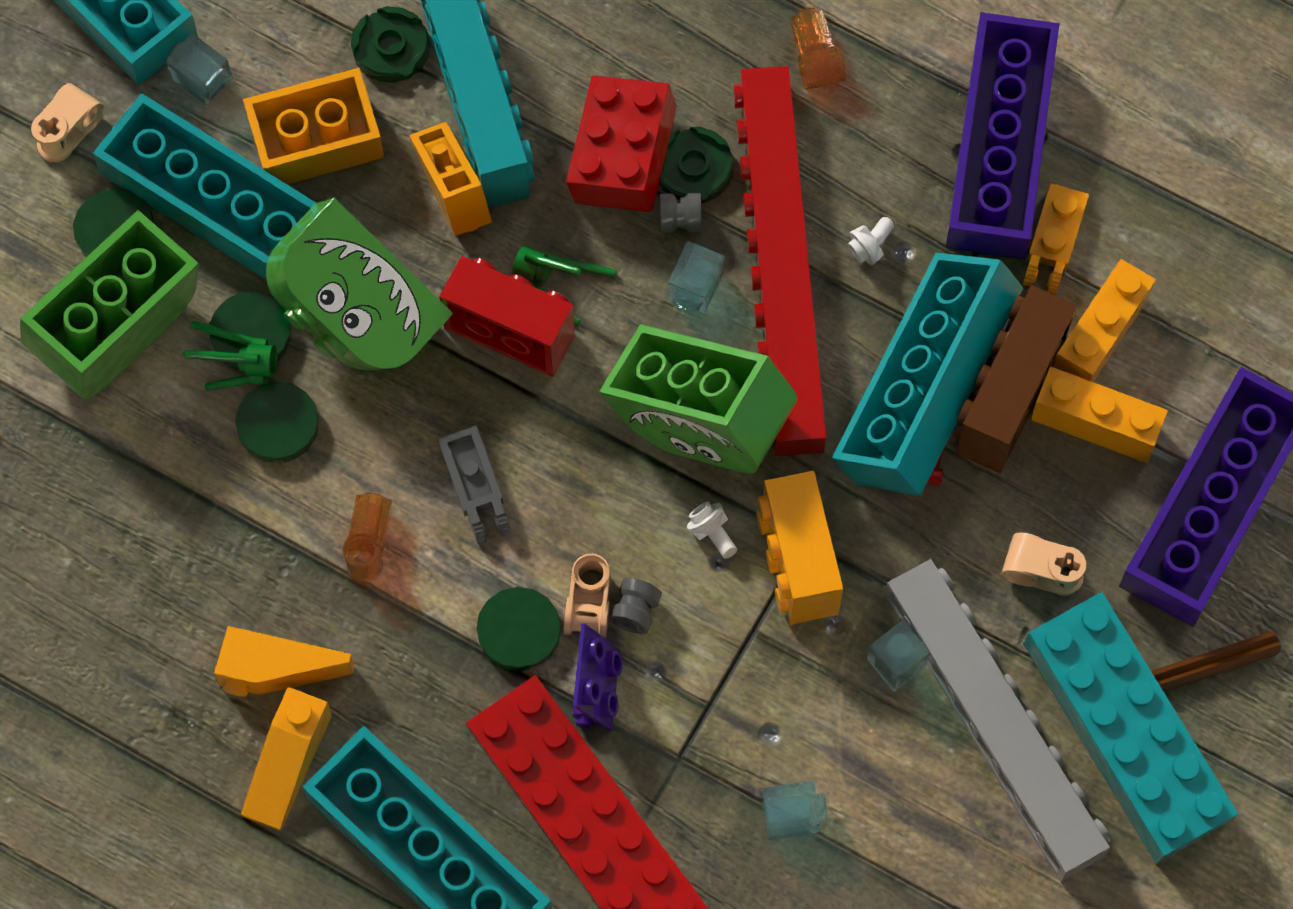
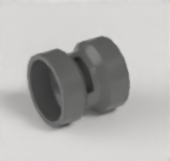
[660,193,701,234]
[609,578,662,634]

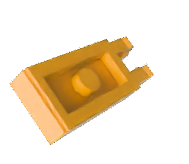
[1023,183,1089,294]

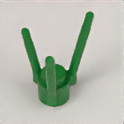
[512,245,617,326]
[183,321,277,391]

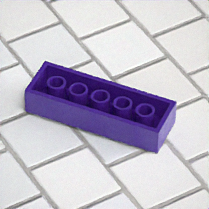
[945,12,1060,259]
[1119,367,1293,627]

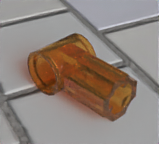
[790,7,846,90]
[343,492,393,582]

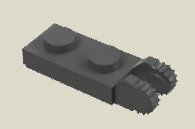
[437,426,511,544]

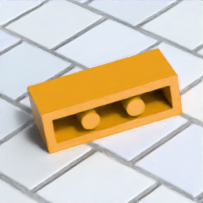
[1053,259,1156,382]
[1031,366,1168,463]

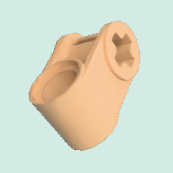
[31,83,105,162]
[1001,533,1086,596]
[564,553,611,639]

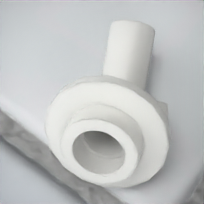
[847,217,894,265]
[687,502,737,559]

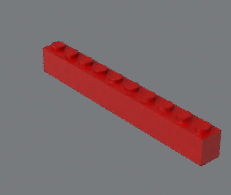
[733,66,826,456]

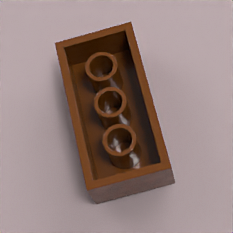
[953,285,1077,474]

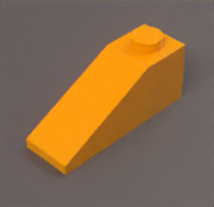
[409,122,492,236]
[214,626,355,697]
[241,687,332,832]

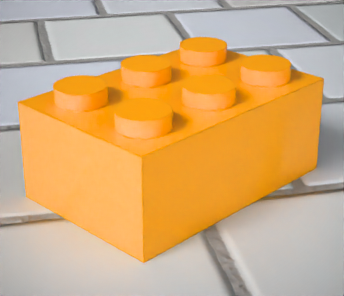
[243,68,384,185]
[756,471,843,625]

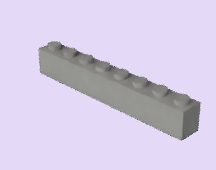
[885,559,1110,882]

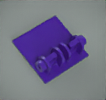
[572,624,622,731]

